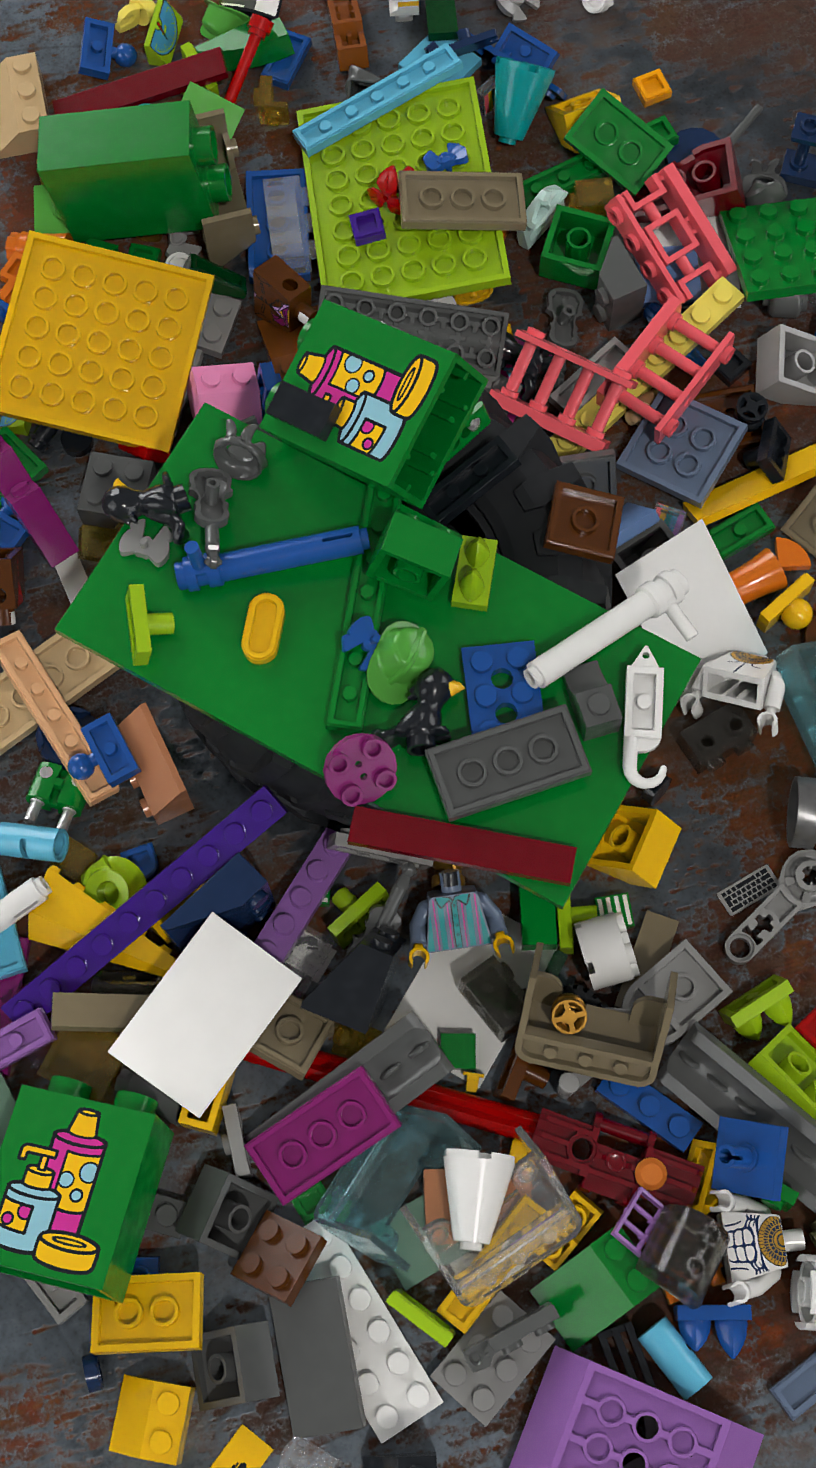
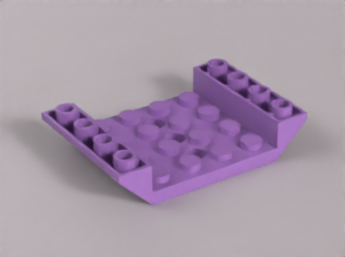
[509,1345,764,1468]

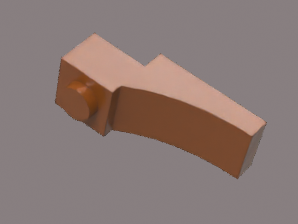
[327,0,369,72]

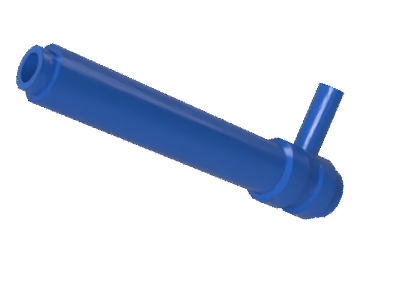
[174,525,371,592]

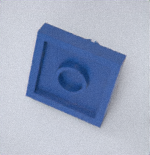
[711,1116,789,1201]

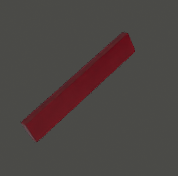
[52,46,229,115]
[347,806,577,887]

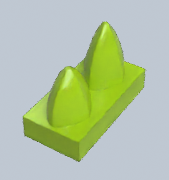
[451,535,498,612]
[718,974,794,1040]

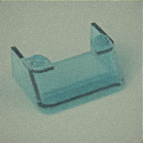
[314,1105,482,1272]

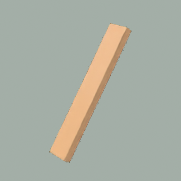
[0,630,120,807]

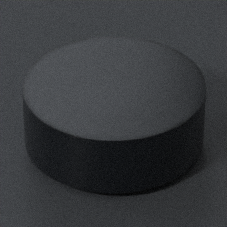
[61,431,94,457]
[641,773,672,806]

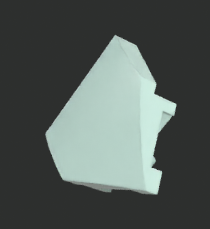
[517,185,568,250]

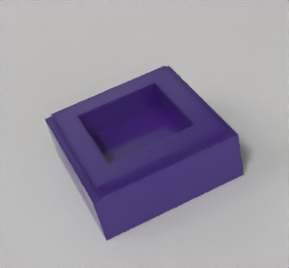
[349,207,387,246]

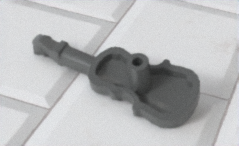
[545,288,584,390]
[189,468,233,569]
[346,862,417,955]

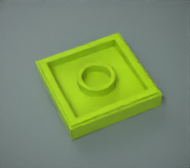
[385,1288,456,1348]

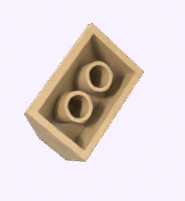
[0,52,49,159]

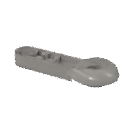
[723,849,816,965]

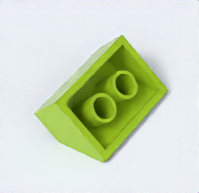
[747,1023,816,1120]

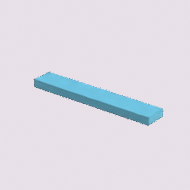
[292,43,463,158]

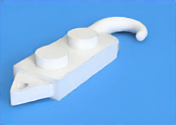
[622,645,667,789]

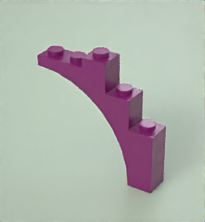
[0,435,80,568]

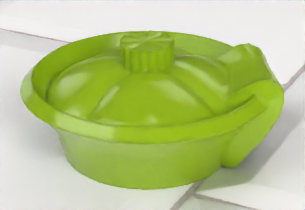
[81,855,147,909]

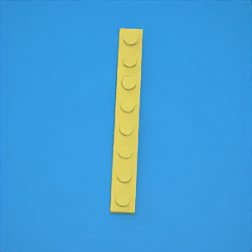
[550,276,745,456]

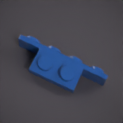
[471,22,568,101]

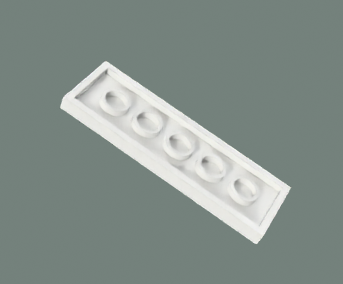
[304,1211,444,1444]

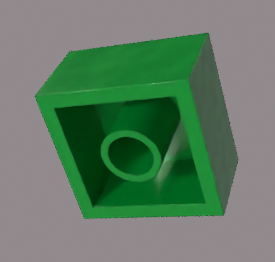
[539,204,616,290]
[365,511,463,602]

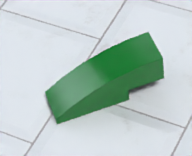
[195,17,295,71]
[518,886,557,951]

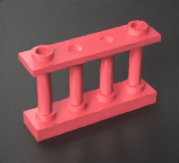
[596,294,735,444]
[489,326,638,451]

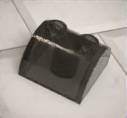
[634,1204,730,1310]

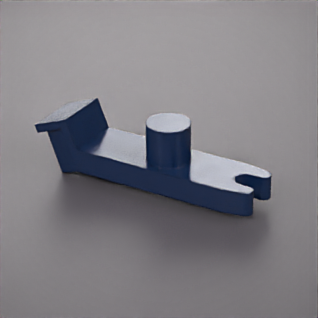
[424,28,499,56]

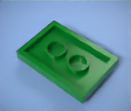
[563,88,674,197]

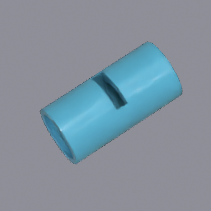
[0,822,69,863]
[638,1316,713,1400]

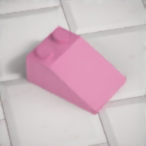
[186,362,262,424]

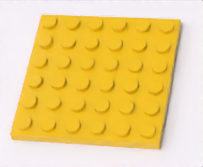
[0,230,215,454]

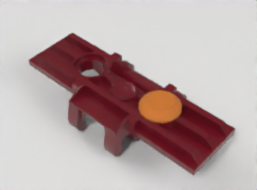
[526,1108,705,1215]

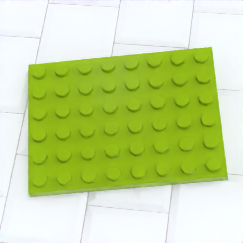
[296,76,512,300]

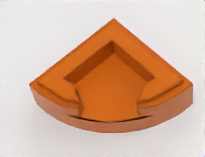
[774,537,811,571]

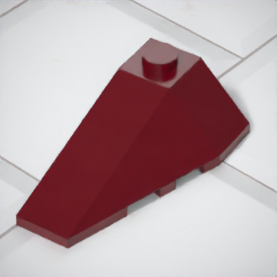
[620,137,746,223]

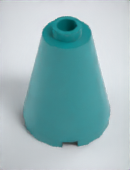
[494,56,556,145]

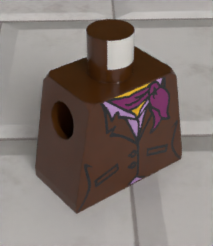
[253,255,318,332]

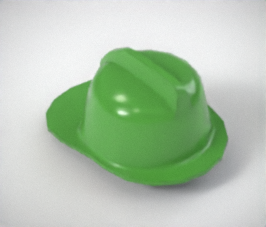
[200,0,250,40]
[366,621,434,705]

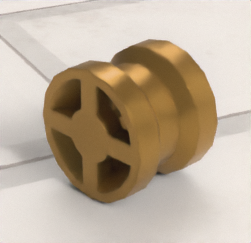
[551,993,587,1034]

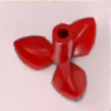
[367,165,415,215]

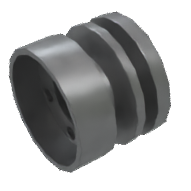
[786,776,816,849]

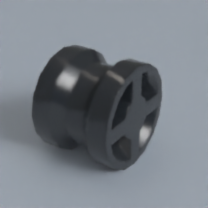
[733,392,768,432]

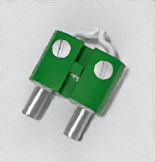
[23,762,86,831]

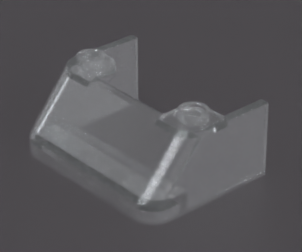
[400,1125,582,1307]

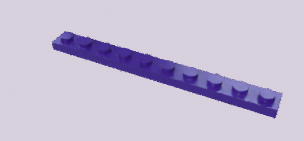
[1,784,288,1022]

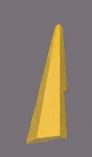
[28,865,176,977]

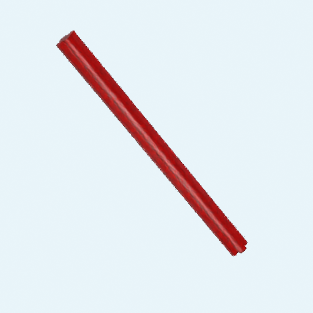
[243,1050,540,1142]

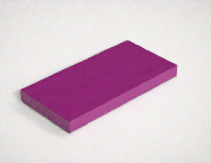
[244,1064,402,1206]

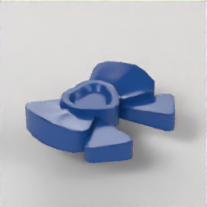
[423,143,469,172]
[341,616,381,672]

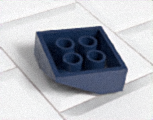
[160,852,276,954]

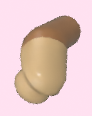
[625,388,659,426]

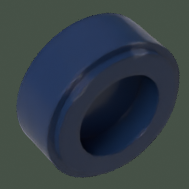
[82,1354,104,1393]

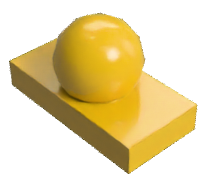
[756,573,815,633]

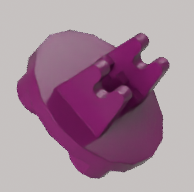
[323,733,397,807]

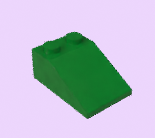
[529,1226,663,1352]

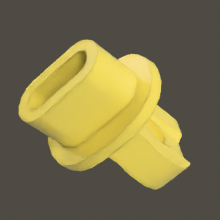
[115,0,156,33]

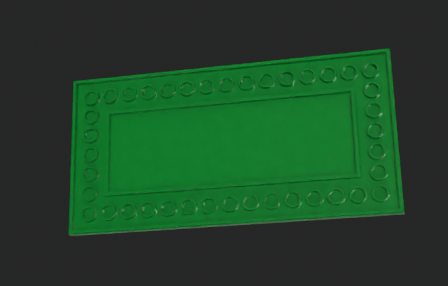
[55,402,701,909]

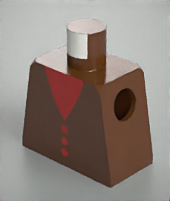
[0,547,25,626]

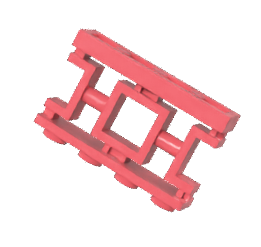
[604,162,737,305]

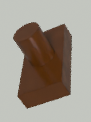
[493,1036,551,1102]

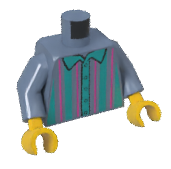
[408,869,515,969]

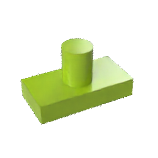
[125,584,175,666]
[327,881,389,950]
[557,897,598,955]

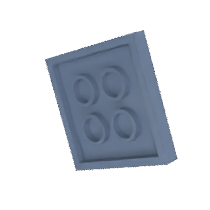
[616,391,748,509]

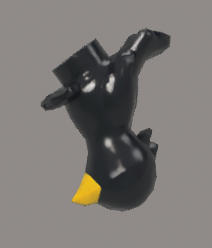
[501,324,553,403]
[102,471,192,545]
[371,667,465,756]

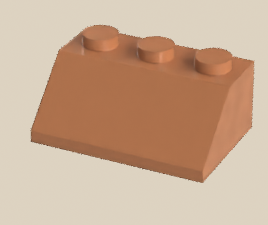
[118,702,195,825]

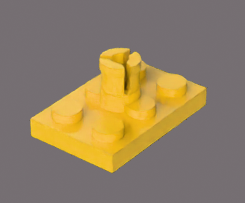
[90,1272,204,1355]

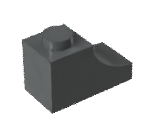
[562,660,623,741]

